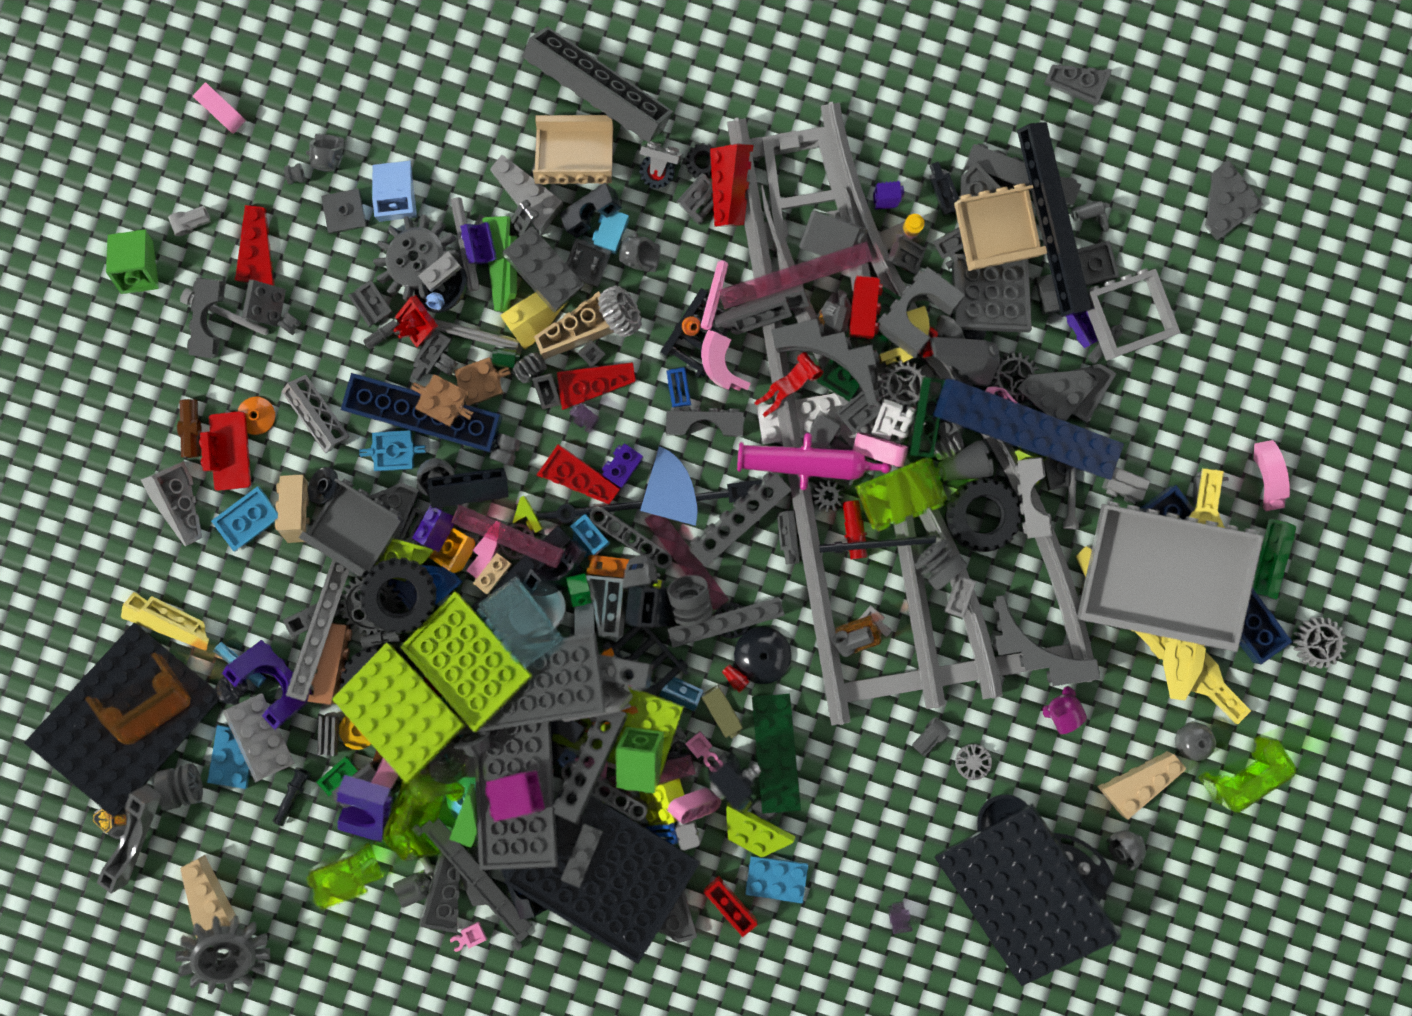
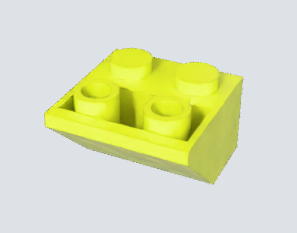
[639,778,684,826]

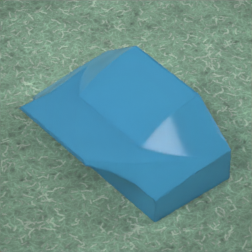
[571,514,610,557]

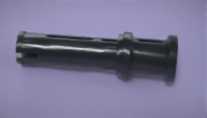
[272,767,312,826]

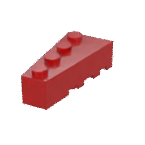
[710,144,754,227]

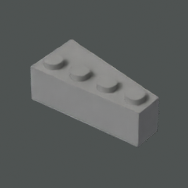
[490,155,564,235]

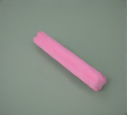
[701,260,728,330]

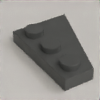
[1044,65,1112,106]

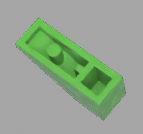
[449,783,478,847]

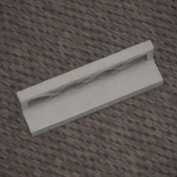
[281,375,350,453]

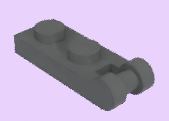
[509,199,539,238]

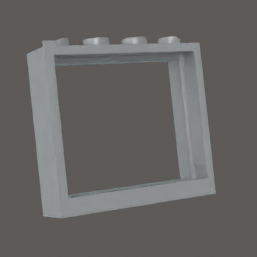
[1087,268,1181,361]

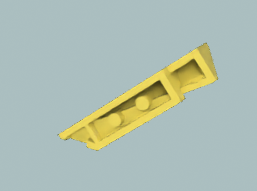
[121,592,209,651]

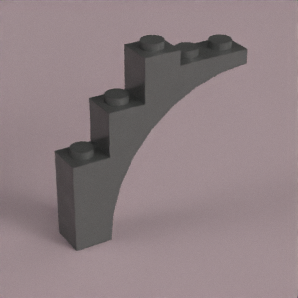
[771,319,880,409]
[993,595,1101,686]

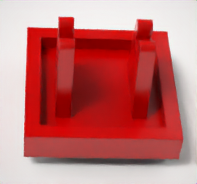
[394,295,438,348]

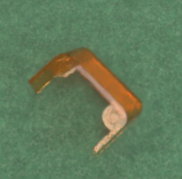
[86,653,190,745]

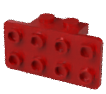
[199,411,251,491]

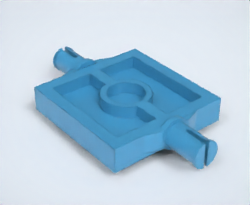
[359,430,426,471]

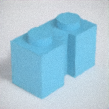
[592,211,629,254]

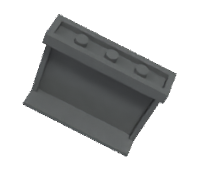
[299,478,404,578]

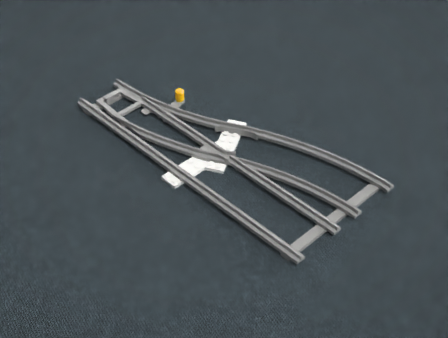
[727,102,1094,725]

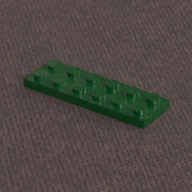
[816,286,911,402]
[752,693,801,814]

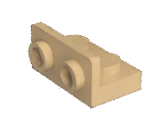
[473,553,511,595]

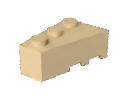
[275,475,310,543]

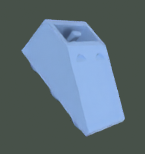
[372,161,417,222]

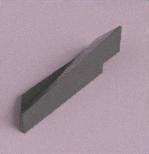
[715,280,809,335]

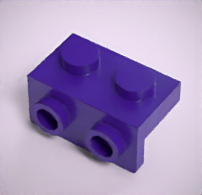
[460,222,497,265]
[1066,311,1098,348]

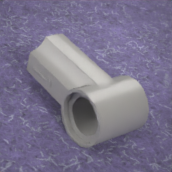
[168,206,211,236]

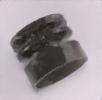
[428,735,471,784]

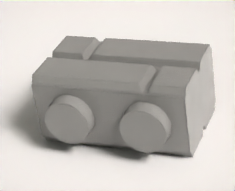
[1102,467,1150,504]
[675,820,700,850]

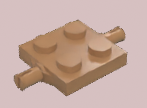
[454,357,511,406]
[411,374,474,427]

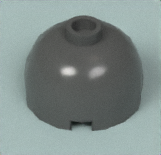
[416,458,455,496]
[1175,722,1216,761]
[1107,830,1146,871]

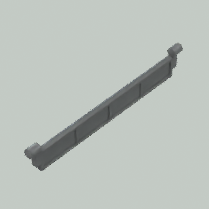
[411,818,532,951]

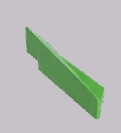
[482,216,517,312]

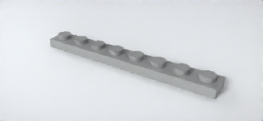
[286,559,349,701]

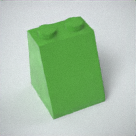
[106,229,159,294]
[616,727,664,793]

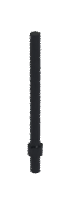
[819,535,936,553]

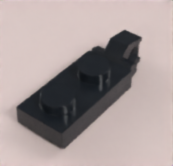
[929,161,959,216]

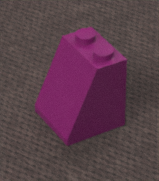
[485,771,545,822]

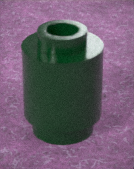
[492,348,521,368]

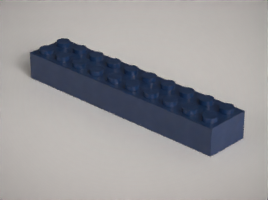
[933,379,1124,480]
[1139,485,1292,665]

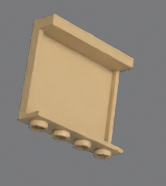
[533,115,613,184]
[954,183,1047,271]

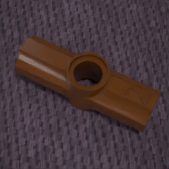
[177,399,202,458]

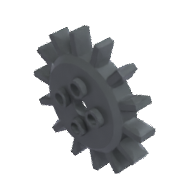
[373,214,460,301]
[175,915,270,994]

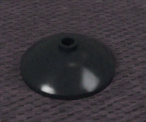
[414,263,468,313]
[734,626,792,684]
[976,794,1028,832]

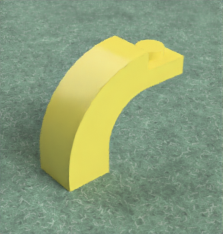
[878,306,929,365]

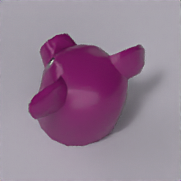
[1043,686,1087,734]

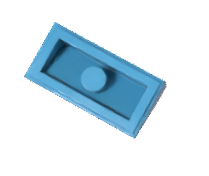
[660,677,704,711]

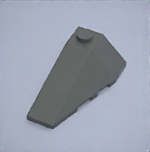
[930,337,1000,388]

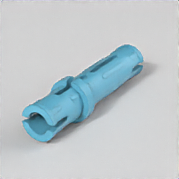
[213,642,266,687]

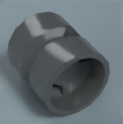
[490,433,522,467]

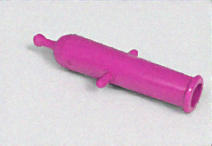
[737,433,892,490]

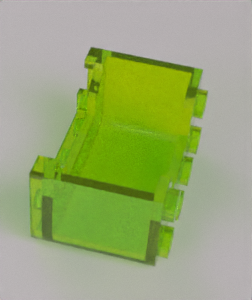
[855,457,948,532]
[1198,734,1296,812]
[383,771,466,862]
[307,843,383,911]

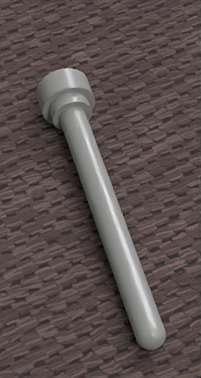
[180,288,269,335]
[1063,466,1079,529]

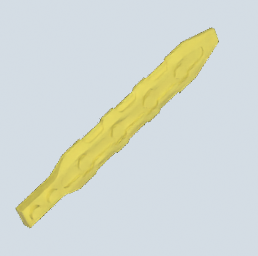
[1163,468,1225,701]
[1075,546,1251,724]

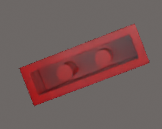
[849,276,883,339]
[704,876,758,937]

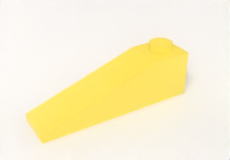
[500,292,567,350]

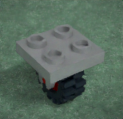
[639,141,683,189]

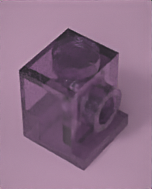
[569,403,600,434]
[888,902,912,934]

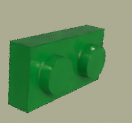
[316,756,359,796]

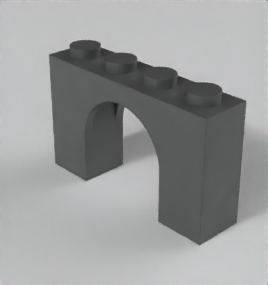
[878,267,965,358]

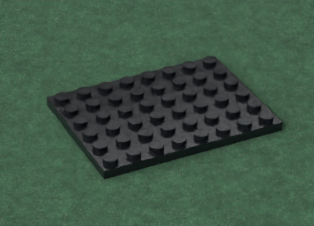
[24,623,220,818]
[504,788,700,964]
[934,804,1122,986]

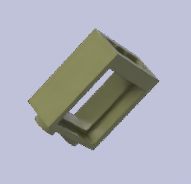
[702,684,742,738]

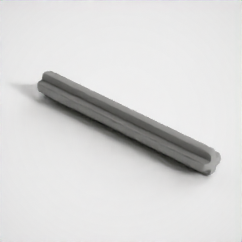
[451,197,479,291]
[434,319,519,349]

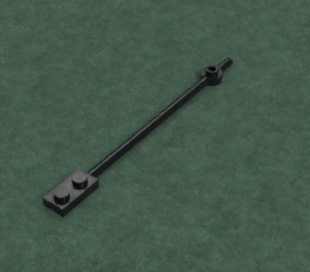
[537,480,767,523]

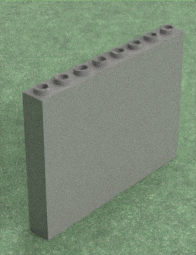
[1077,501,1263,652]

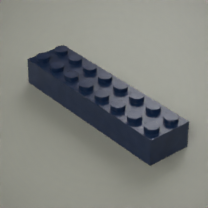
[340,373,503,453]

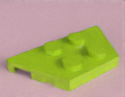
[376,538,434,582]
[726,803,796,858]

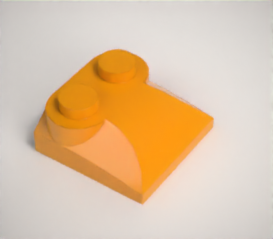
[428,527,475,573]

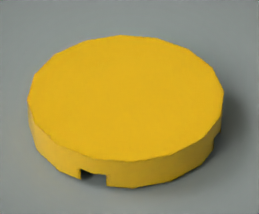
[339,716,371,750]

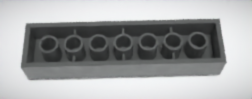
[522,26,673,143]

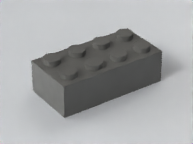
[503,226,584,313]

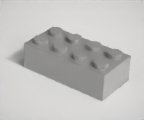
[223,693,295,782]

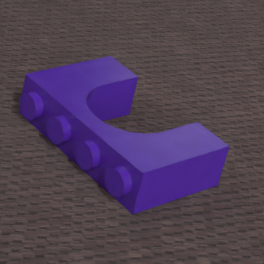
[222,640,313,730]
[337,775,393,842]

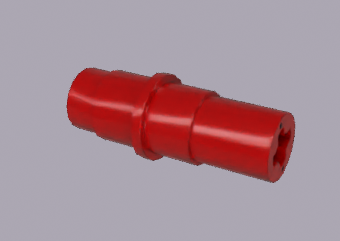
[842,500,868,560]

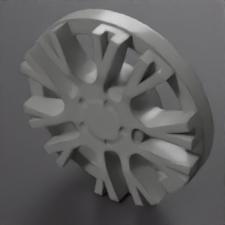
[955,744,992,780]

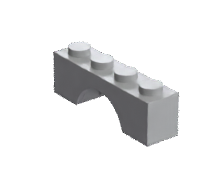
[1015,457,1053,538]

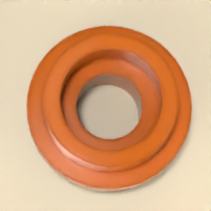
[682,316,701,336]

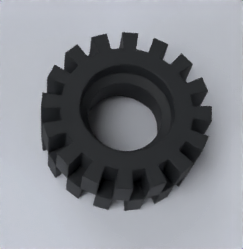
[686,143,715,178]

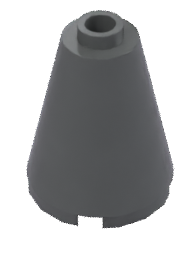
[936,440,993,481]

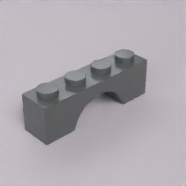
[187,278,226,358]
[666,408,743,437]

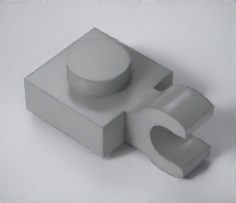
[858,605,892,637]

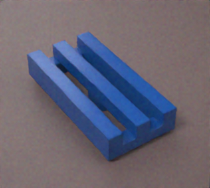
[666,367,691,408]
[646,823,679,844]

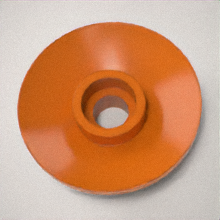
[237,397,276,435]

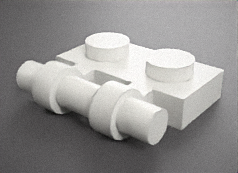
[871,399,916,443]

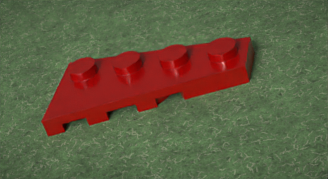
[235,205,275,286]

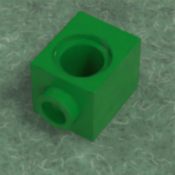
[566,574,592,607]

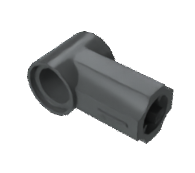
[832,626,874,657]
[912,717,950,757]

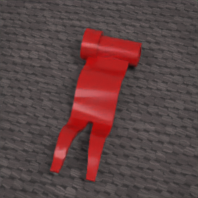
[754,352,823,418]

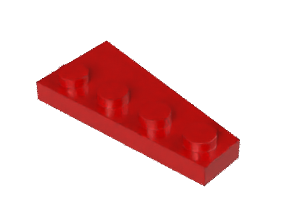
[557,362,636,410]
[537,444,621,504]

